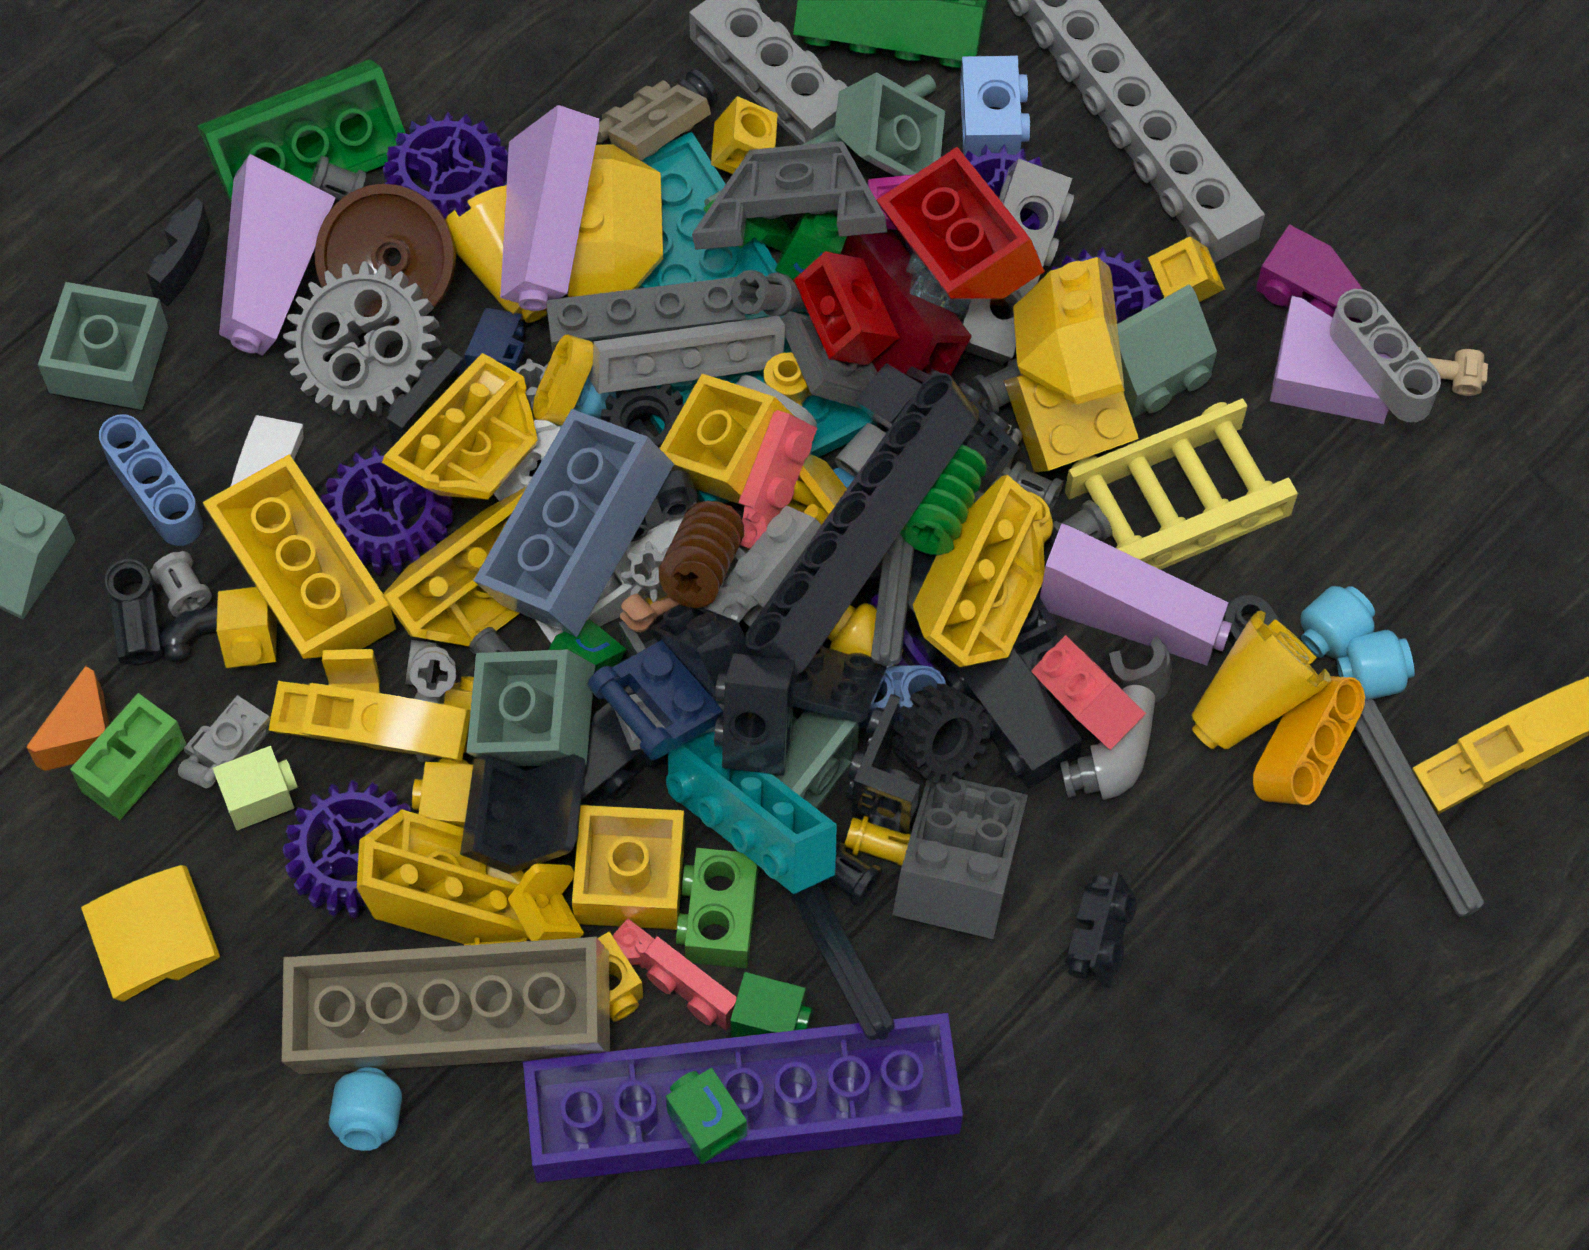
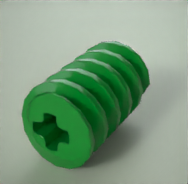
[900,445,988,555]

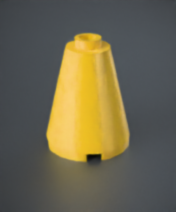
[446,185,547,323]
[1192,610,1332,749]

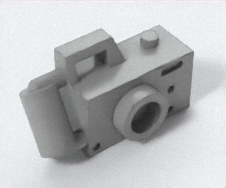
[178,695,270,788]

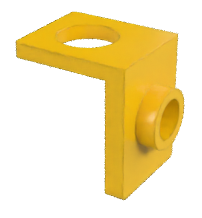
[322,649,380,693]

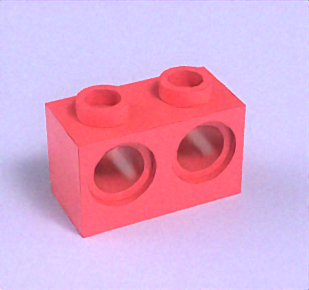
[1031,635,1146,750]

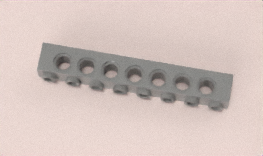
[1008,0,1265,263]

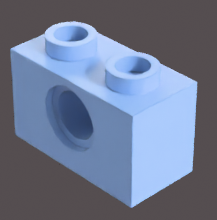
[960,56,1030,157]

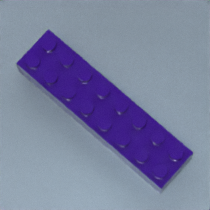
[523,1013,963,1183]

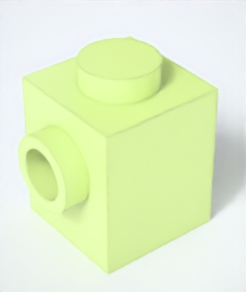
[212,746,298,830]

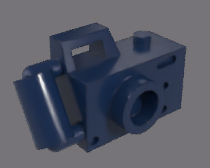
[465,308,525,371]

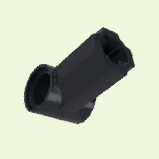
[105,559,163,666]

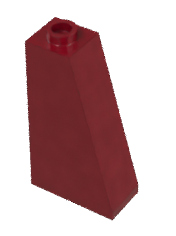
[840,229,972,375]

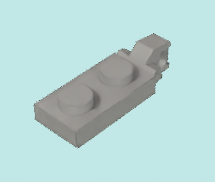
[704,505,821,623]

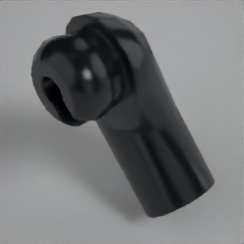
[160,606,217,661]

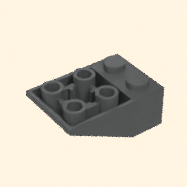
[892,776,1028,939]

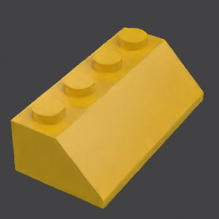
[203,454,396,659]

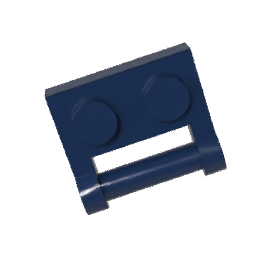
[587,640,724,760]

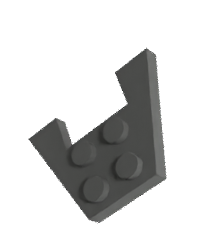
[692,141,887,250]

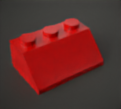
[876,147,1045,299]

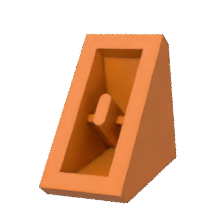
[26,666,110,771]

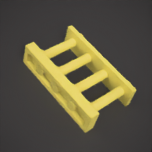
[1065,398,1298,570]

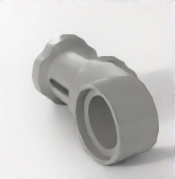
[405,640,456,697]

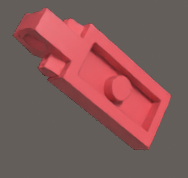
[739,410,817,549]
[613,919,737,1031]

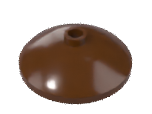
[315,184,456,326]

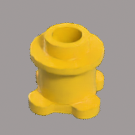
[764,352,812,406]

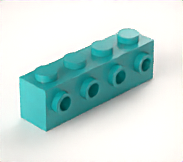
[666,731,837,894]

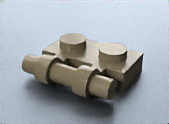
[597,80,711,161]

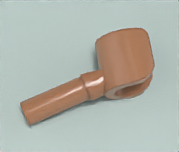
[620,593,679,633]

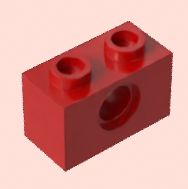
[794,251,900,365]

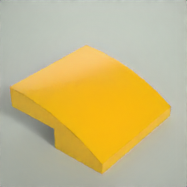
[81,865,220,1002]

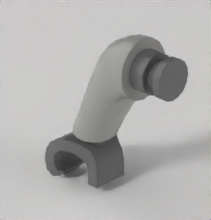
[1060,636,1172,800]

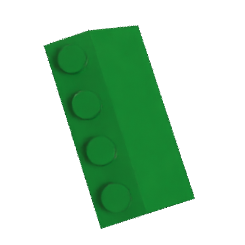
[793,0,988,68]
[197,59,406,203]

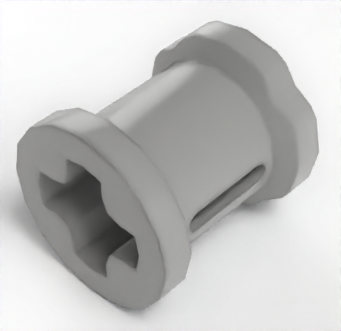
[149,551,212,617]

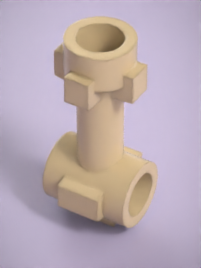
[1418,347,1488,396]

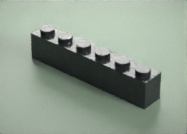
[866,549,1082,789]

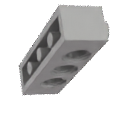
[689,0,848,145]
[958,159,1074,365]

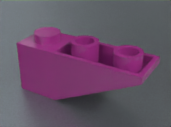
[1256,224,1362,323]

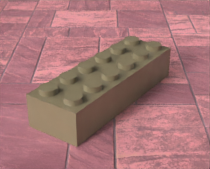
[282,937,610,1074]

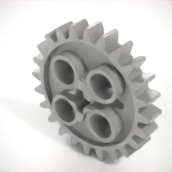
[283,261,441,419]

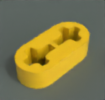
[533,334,593,426]

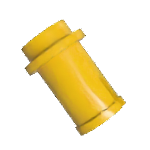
[845,816,911,866]

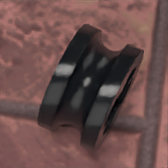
[673,69,718,106]

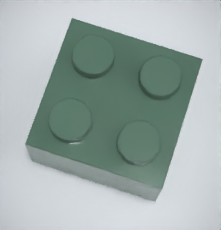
[38,282,168,410]
[467,649,595,766]

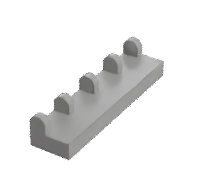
[588,316,785,394]

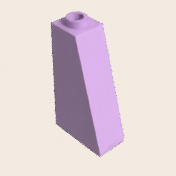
[500,105,599,311]
[219,154,336,356]
[1040,524,1232,666]

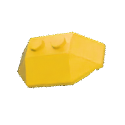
[568,144,663,297]
[1013,257,1125,405]
[382,353,538,499]
[913,475,1045,667]
[382,486,527,647]
[357,809,530,944]

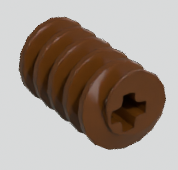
[659,501,744,608]

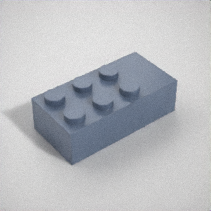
[473,409,674,637]

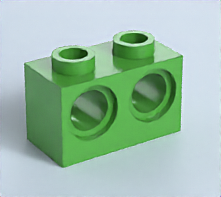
[70,693,187,820]
[676,848,758,969]

